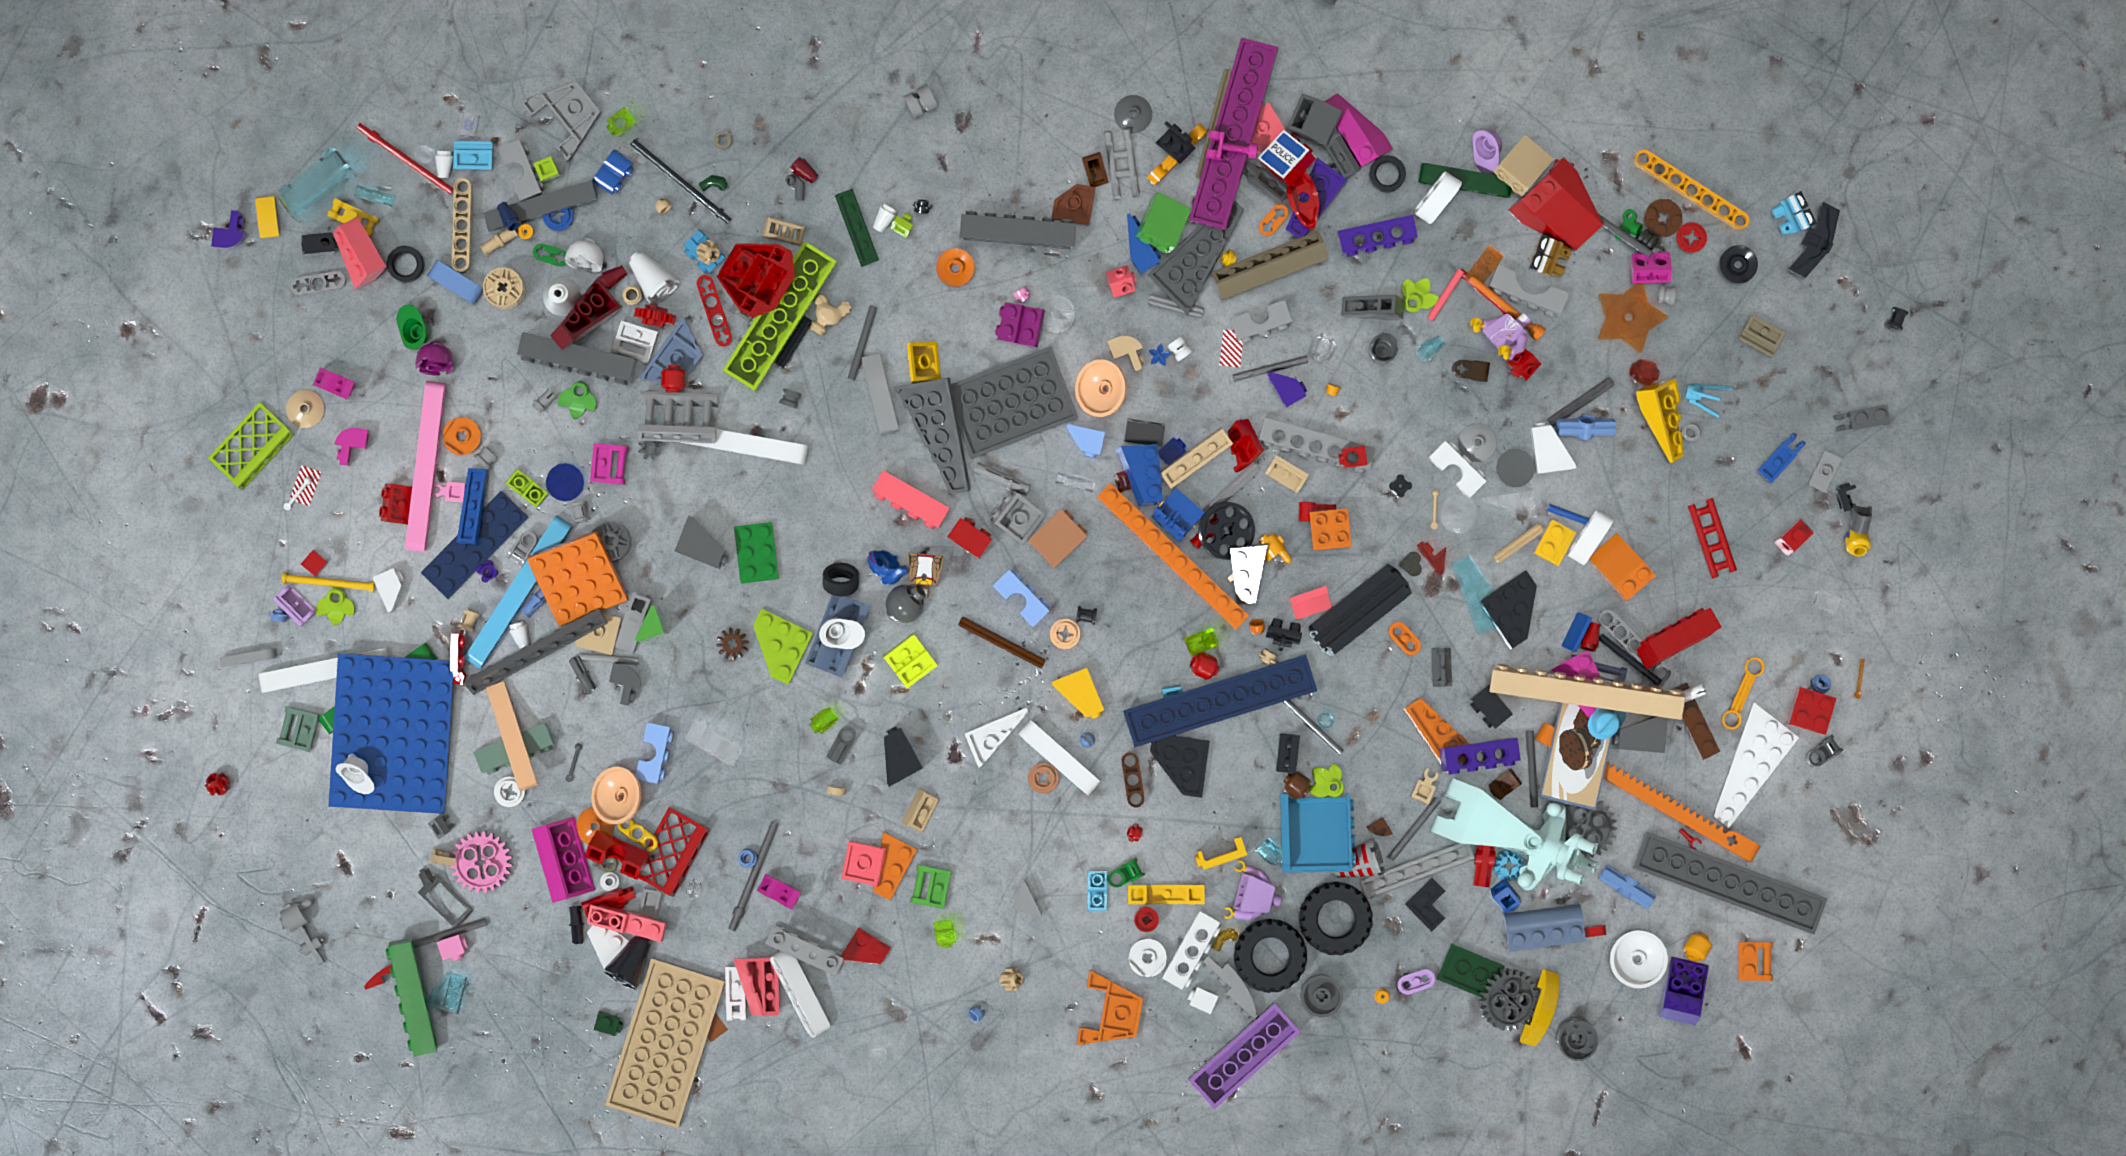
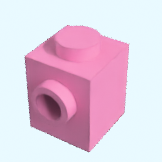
[437,934,468,961]

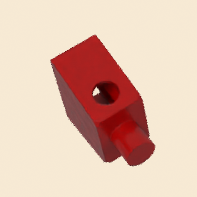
[1774,517,1814,556]

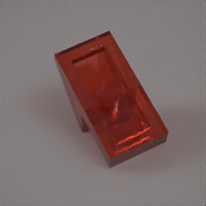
[1415,541,1447,576]

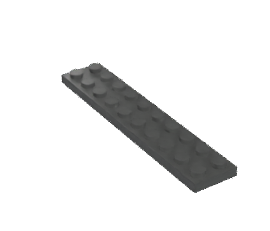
[1633,832,1828,934]

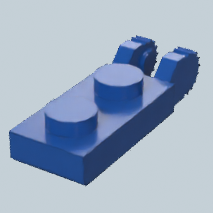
[1757,433,1806,483]

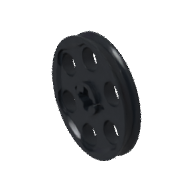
[1198,502,1255,560]

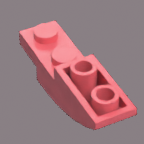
[587,904,667,942]

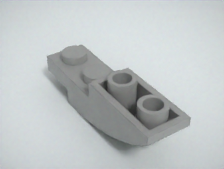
[1203,955,1257,1019]

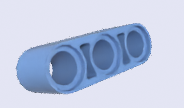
[427,260,483,305]

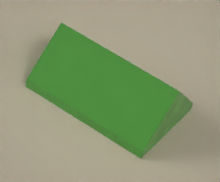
[635,605,668,642]

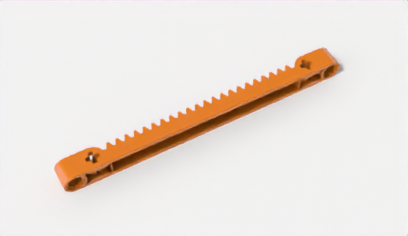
[1535,722,1761,863]

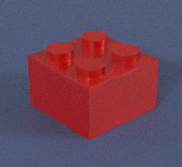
[947,517,992,559]
[1786,687,1837,735]

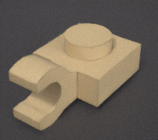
[430,848,456,866]

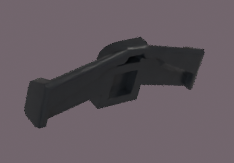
[1788,202,1840,278]

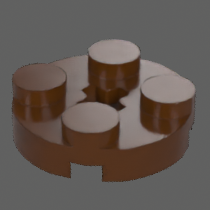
[1644,199,1683,238]

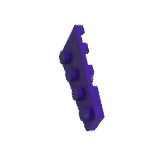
[1286,158,1348,239]

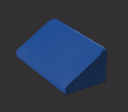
[1562,612,1592,652]

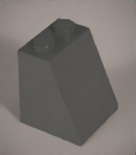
[675,515,728,569]
[1612,716,1668,753]

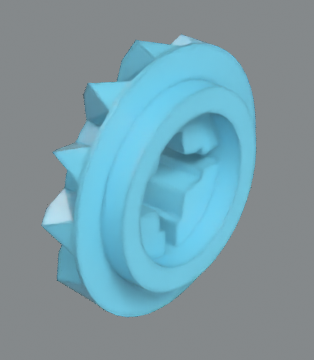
[1494,850,1524,881]

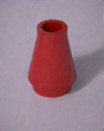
[1581,622,1601,652]

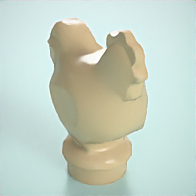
[810,294,851,336]

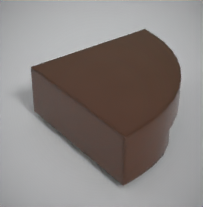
[1366,817,1393,836]

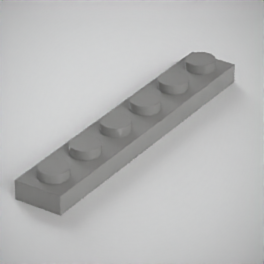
[1360,844,1475,900]

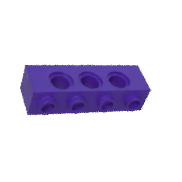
[1337,215,1418,257]
[1439,738,1521,775]

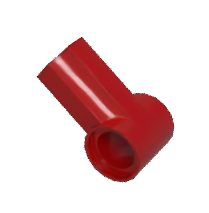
[1298,502,1337,522]

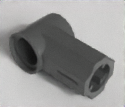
[826,726,856,765]

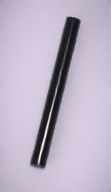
[1599,634,1662,686]

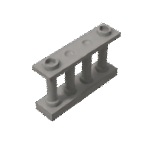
[638,390,718,443]
[765,925,844,976]

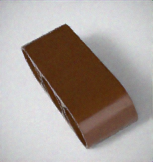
[1121,752,1144,808]

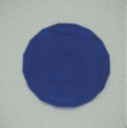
[546,463,584,502]

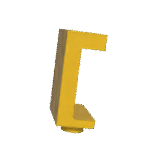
[1194,836,1247,870]

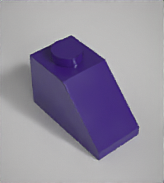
[1267,372,1307,408]

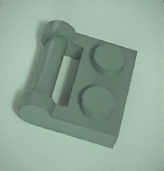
[276,706,319,752]

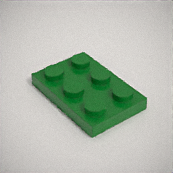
[734,522,779,584]

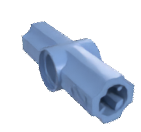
[1556,415,1616,440]
[1598,865,1656,909]

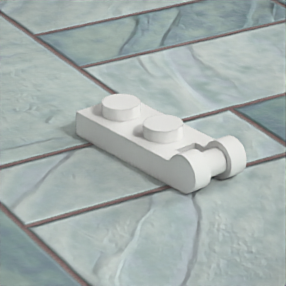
[725,967,746,1021]

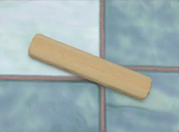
[1493,523,1544,563]

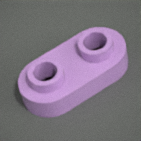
[1397,969,1435,995]

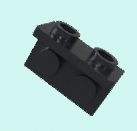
[1156,121,1196,164]
[1276,733,1300,774]

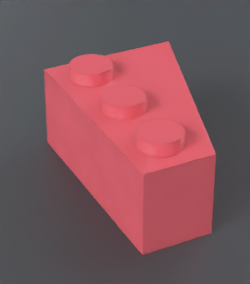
[333,218,386,289]
[733,956,779,1016]

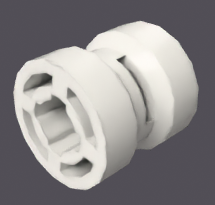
[1167,336,1193,362]

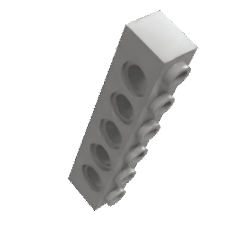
[1258,417,1376,473]

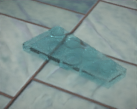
[1451,557,1496,635]

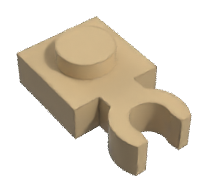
[1411,768,1439,804]

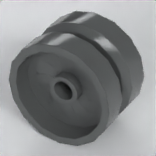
[1300,974,1343,1018]

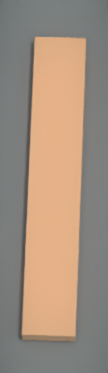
[486,681,538,792]

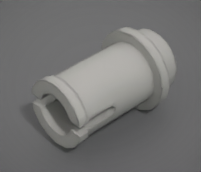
[532,389,556,413]

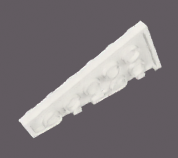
[1713,702,1799,828]

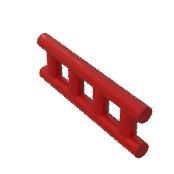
[1688,498,1737,579]

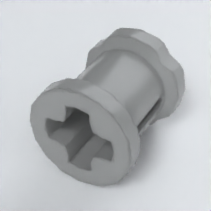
[570,501,591,523]

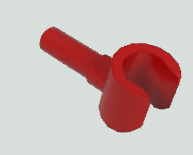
[1679,828,1702,850]

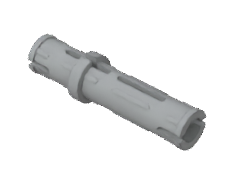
[973,462,1031,496]

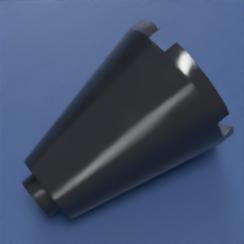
[604,936,651,990]

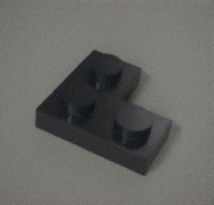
[1405,878,1446,932]

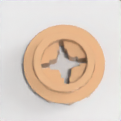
[1050,619,1080,649]

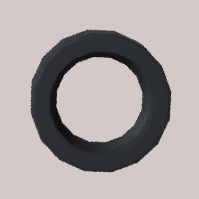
[1369,155,1406,193]
[386,245,424,283]
[822,563,859,597]

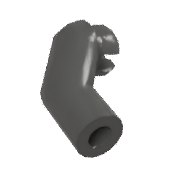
[785,174,805,201]

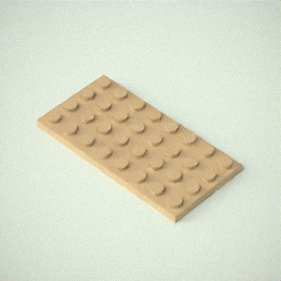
[605,958,725,1129]

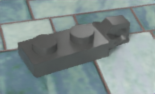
[1243,161,1287,205]

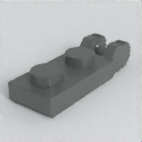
[1835,405,1891,431]

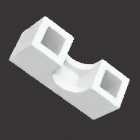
[1428,441,1486,498]

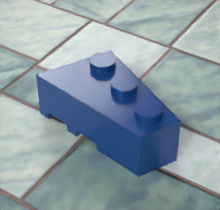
[1115,444,1163,506]

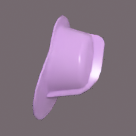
[1472,130,1503,174]

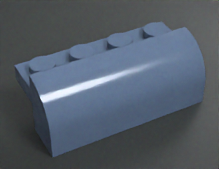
[805,595,870,678]
[1502,903,1586,952]

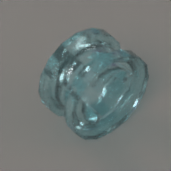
[1317,712,1334,729]

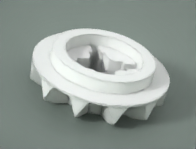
[494,776,525,807]

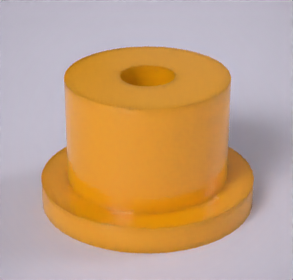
[518,224,533,239]
[1326,383,1341,396]
[1374,988,1390,1004]

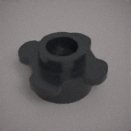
[913,199,932,214]
[1389,474,1412,498]

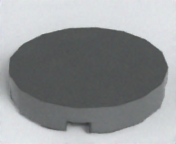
[1496,449,1535,487]

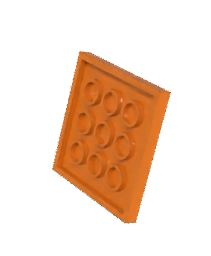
[527,531,629,626]

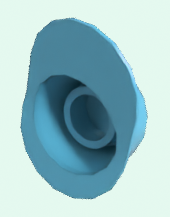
[1588,708,1627,740]

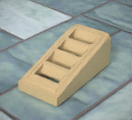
[762,217,805,246]

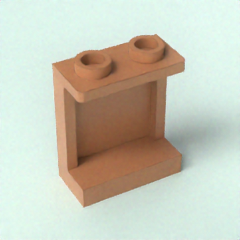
[1028,509,1088,568]

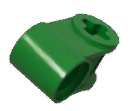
[1107,858,1145,888]

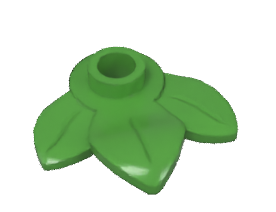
[558,381,596,419]

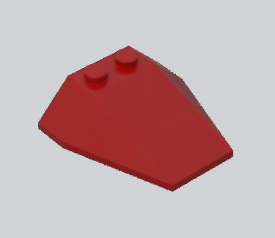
[1508,157,1603,251]
[717,244,795,318]

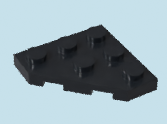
[1479,570,1537,650]
[1150,736,1210,798]

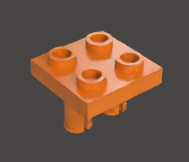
[1309,508,1352,551]

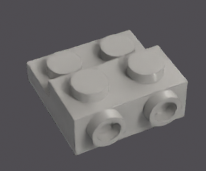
[990,490,1045,545]

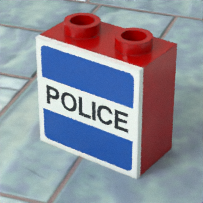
[1258,130,1316,187]

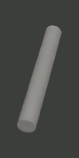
[581,653,639,665]

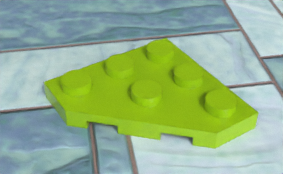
[753,608,813,685]

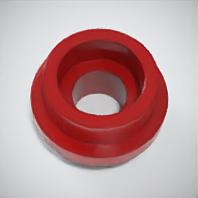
[1127,823,1143,842]

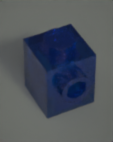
[1158,437,1187,466]

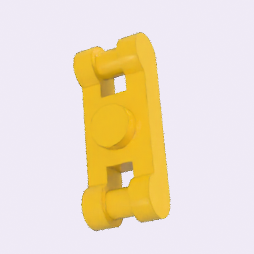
[326,198,379,236]

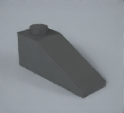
[1341,294,1404,320]

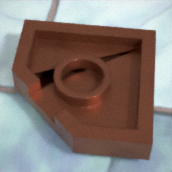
[1051,184,1096,225]

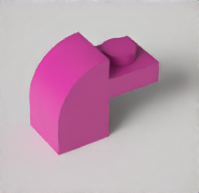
[312,367,354,399]
[334,428,370,466]
[757,874,801,910]

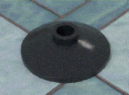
[1719,245,1758,284]

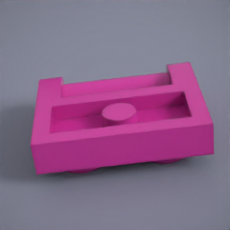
[590,443,628,485]

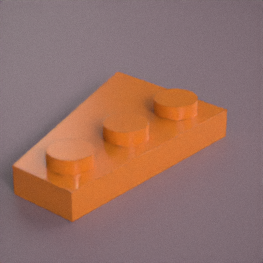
[873,832,917,900]

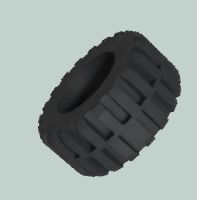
[1299,882,1373,955]
[1234,919,1308,993]

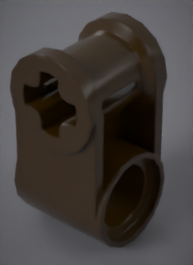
[1452,360,1490,382]

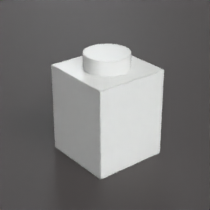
[1188,987,1218,1014]

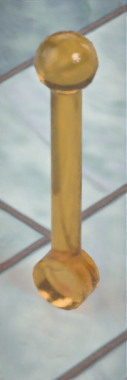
[1854,659,1865,699]

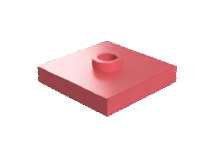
[1252,102,1287,154]
[841,841,887,886]

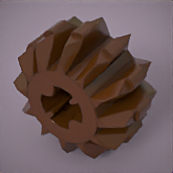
[716,628,749,660]

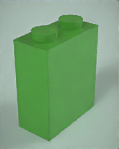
[1136,192,1191,253]

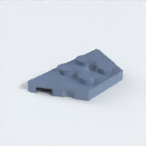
[639,318,703,383]

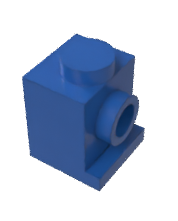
[1491,879,1521,913]

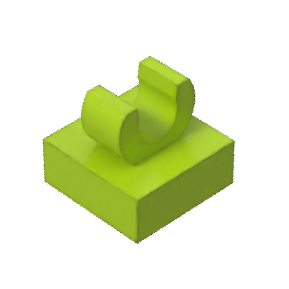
[891,212,913,238]

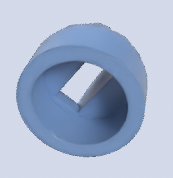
[1080,732,1095,748]
[968,1005,984,1023]

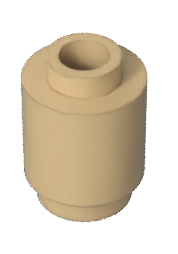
[622,285,643,306]

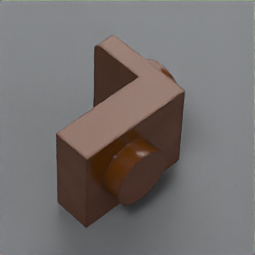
[1489,768,1522,800]

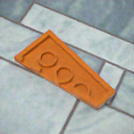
[1404,698,1470,773]

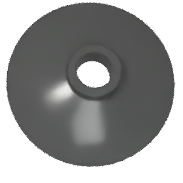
[1114,95,1152,133]

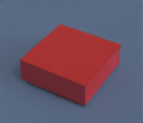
[301,550,328,577]

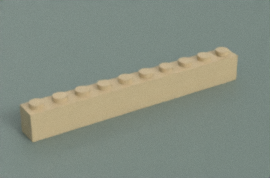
[1489,664,1685,720]

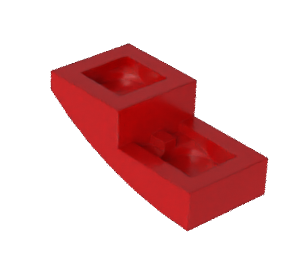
[364,964,393,990]

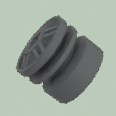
[592,521,632,562]
[1556,1017,1599,1061]

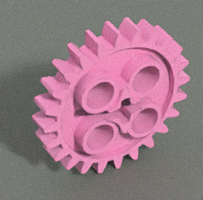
[450,831,513,893]

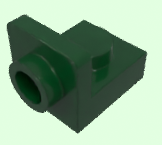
[594,1011,623,1037]

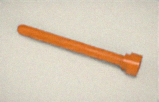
[1469,276,1546,341]

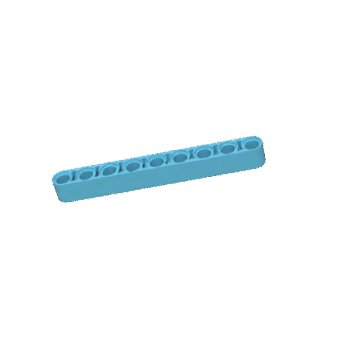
[465,515,573,669]

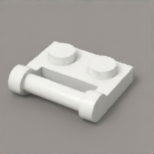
[611,321,658,365]

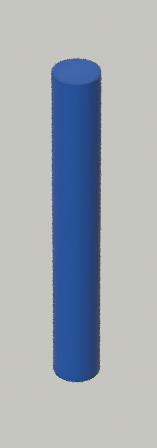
[1547,504,1590,525]

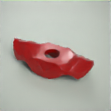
[1287,170,1319,230]

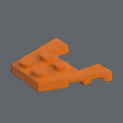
[1076,970,1143,1045]

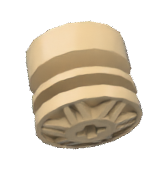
[483,267,526,310]

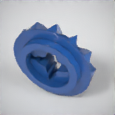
[543,207,573,231]

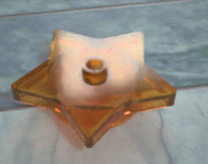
[1598,283,1668,353]

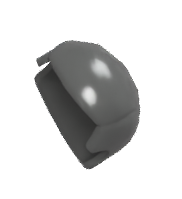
[1369,333,1398,363]

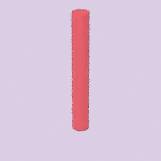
[1427,269,1465,321]

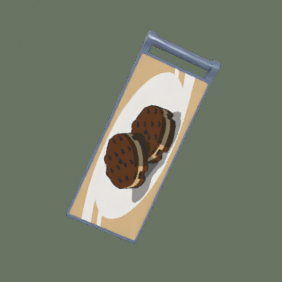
[1540,654,1628,811]

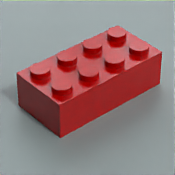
[1635,607,1722,669]

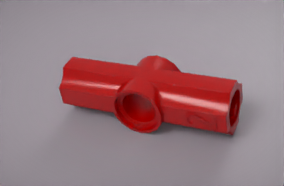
[1473,845,1496,887]

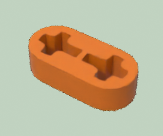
[1259,204,1288,237]

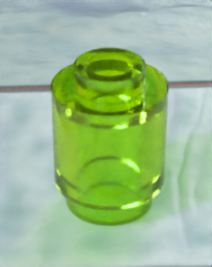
[809,707,838,734]

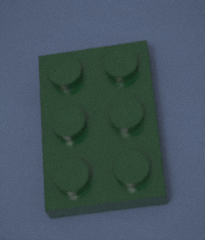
[1437,944,1505,998]

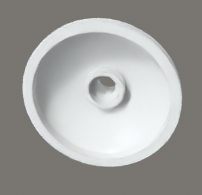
[1610,930,1668,988]

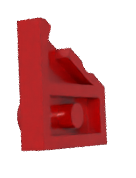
[840,928,891,965]

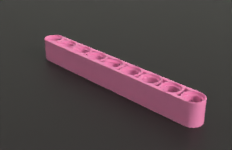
[405,381,446,552]

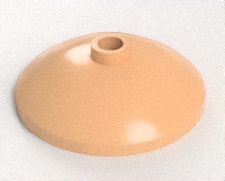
[1075,359,1127,417]
[591,767,641,824]

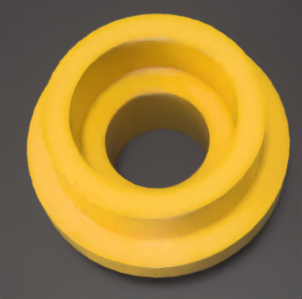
[1221,249,1237,267]

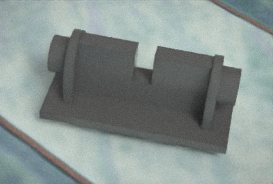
[1432,648,1452,687]

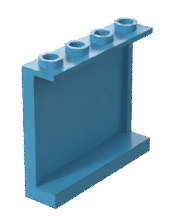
[1280,792,1356,873]

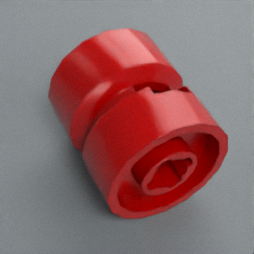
[1134,907,1159,932]

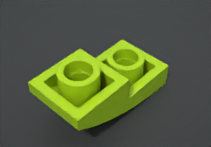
[505,468,548,508]

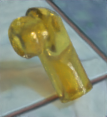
[1212,928,1238,951]

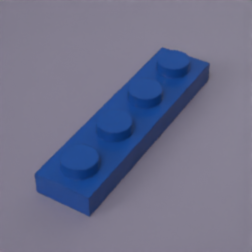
[457,468,489,545]

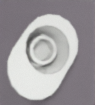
[819,617,865,649]
[336,754,374,794]

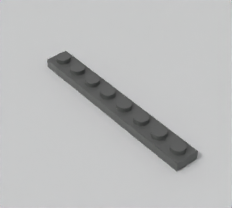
[464,609,608,695]

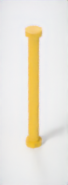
[281,572,375,593]

